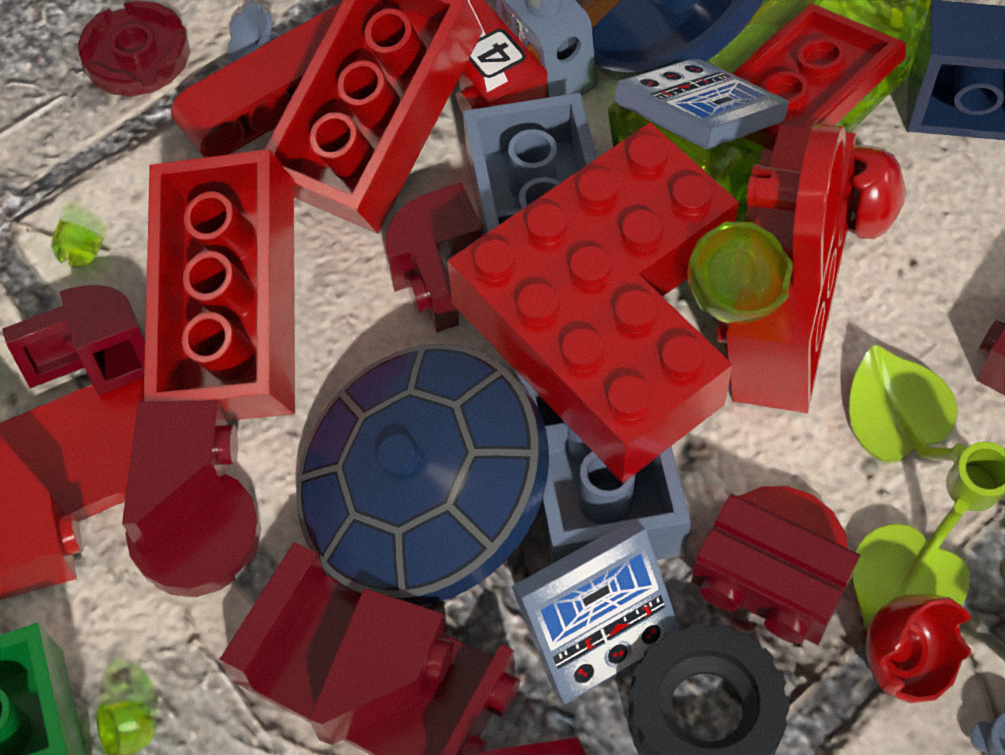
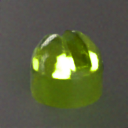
[51,219,105,269]
[96,699,157,755]

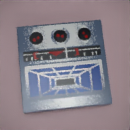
[614,59,789,150]
[511,518,680,705]

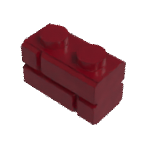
[691,493,861,645]

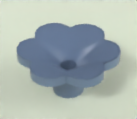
[228,1,280,62]

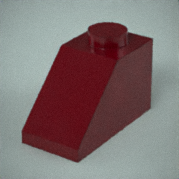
[122,400,238,551]
[309,588,454,745]

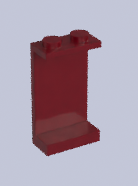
[219,542,521,755]

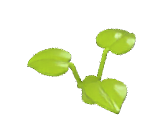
[848,345,1005,630]

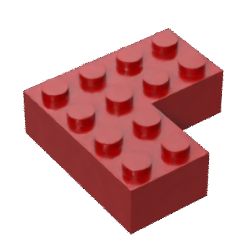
[447,122,739,483]

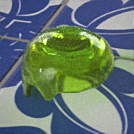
[687,222,793,324]

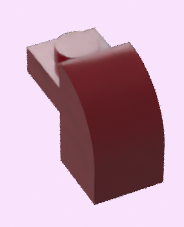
[386,182,482,332]
[2,285,145,395]

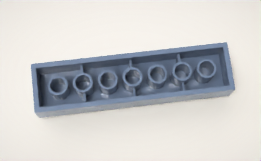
[463,93,691,565]

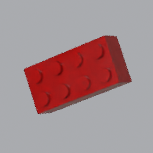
[264,0,483,234]
[143,149,295,421]

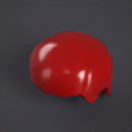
[848,145,906,239]
[866,594,971,704]

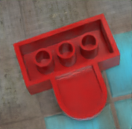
[718,124,856,414]

